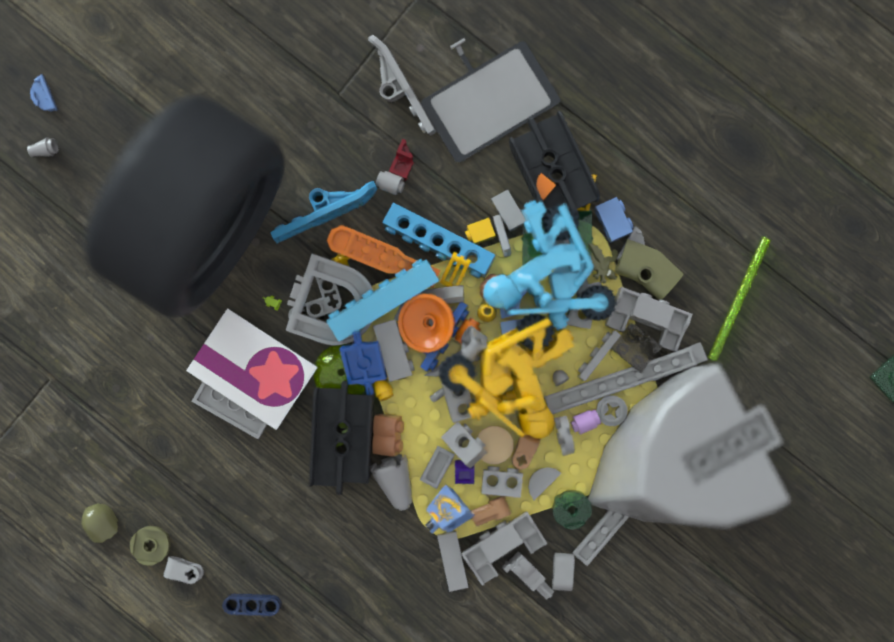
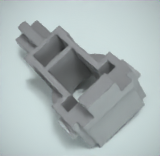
[502,551,554,600]

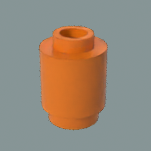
[454,318,481,344]

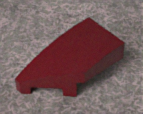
[389,139,413,181]

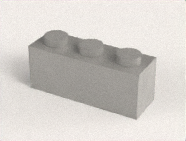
[373,319,415,382]

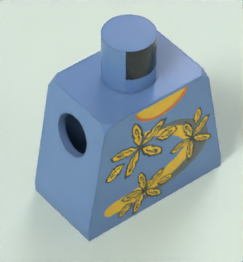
[425,485,474,534]

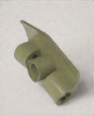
[614,239,684,300]

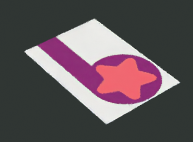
[186,308,318,430]

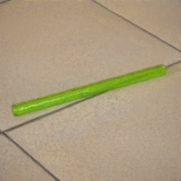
[708,237,771,362]

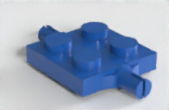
[340,331,387,395]

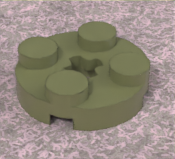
[130,526,170,566]

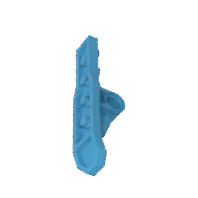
[270,181,377,243]

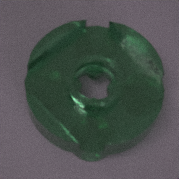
[552,490,592,529]

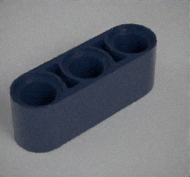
[222,594,282,616]

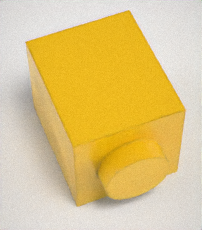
[465,218,496,245]

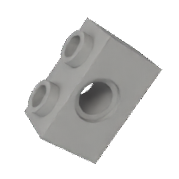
[441,422,487,469]

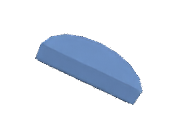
[30,74,58,111]

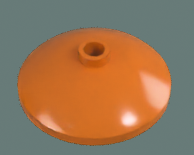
[398,294,455,353]

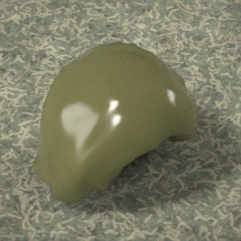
[81,503,118,543]

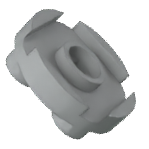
[554,416,575,456]

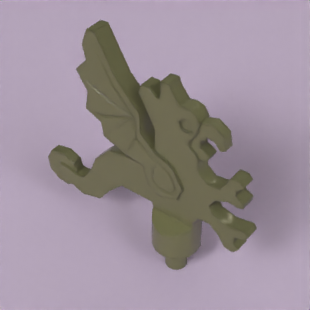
[588,243,618,283]

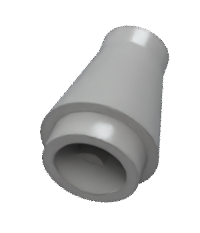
[27,137,58,157]

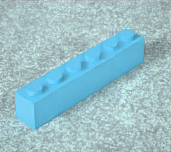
[327,259,439,342]

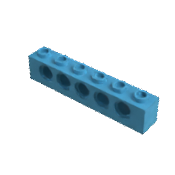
[382,203,495,278]

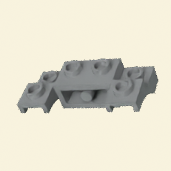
[605,287,692,352]
[461,511,547,586]

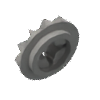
[596,395,627,426]

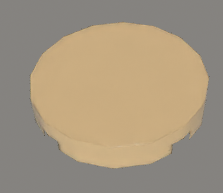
[477,426,513,464]

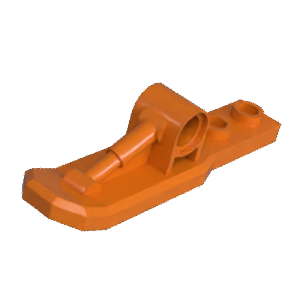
[327,225,440,288]

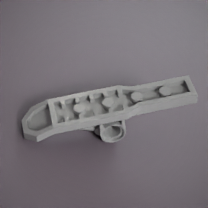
[368,35,436,136]

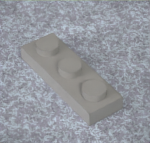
[577,330,621,381]

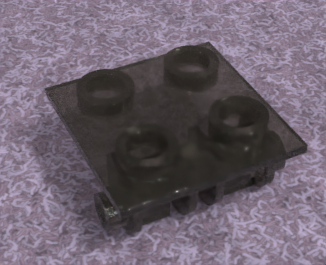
[611,323,661,373]

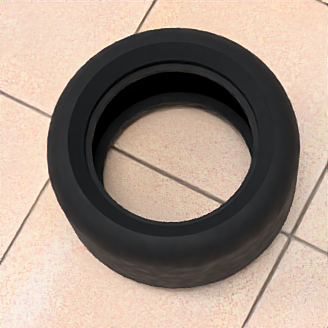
[84,95,284,318]

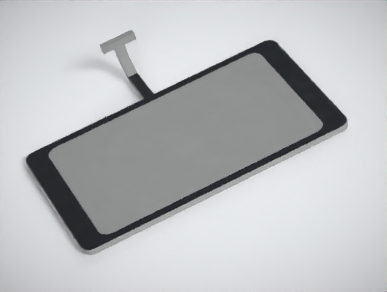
[421,38,560,163]

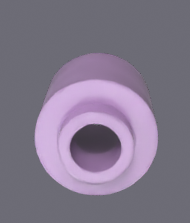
[570,410,601,435]

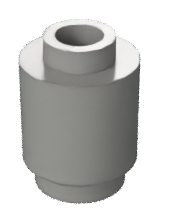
[375,171,405,195]

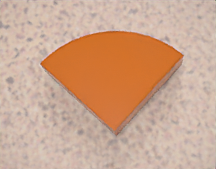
[537,173,556,201]

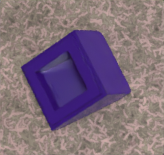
[455,460,475,484]

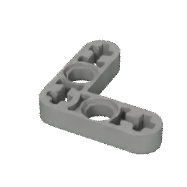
[288,277,342,318]

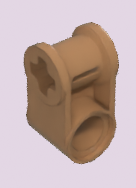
[512,435,541,470]

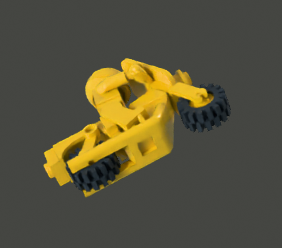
[439,313,574,439]

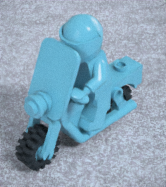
[483,200,617,330]

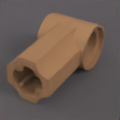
[471,496,512,527]

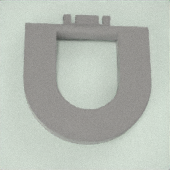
[286,254,374,345]

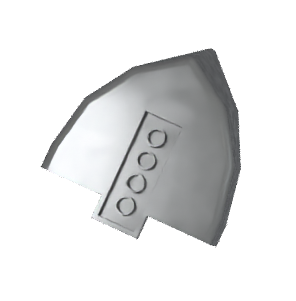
[588,364,790,527]

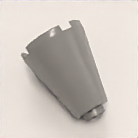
[370,454,412,511]

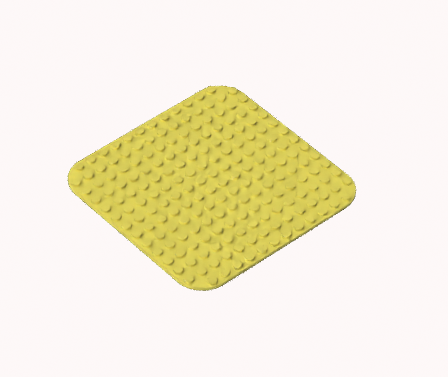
[361,221,657,538]

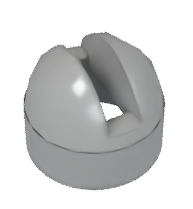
[552,370,569,386]

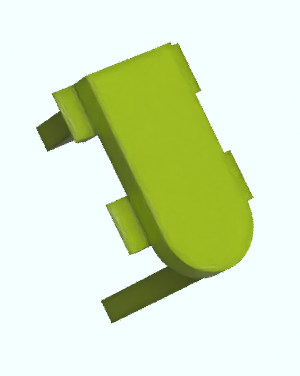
[263,295,282,311]

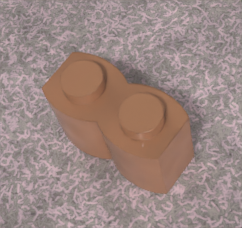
[372,414,404,457]

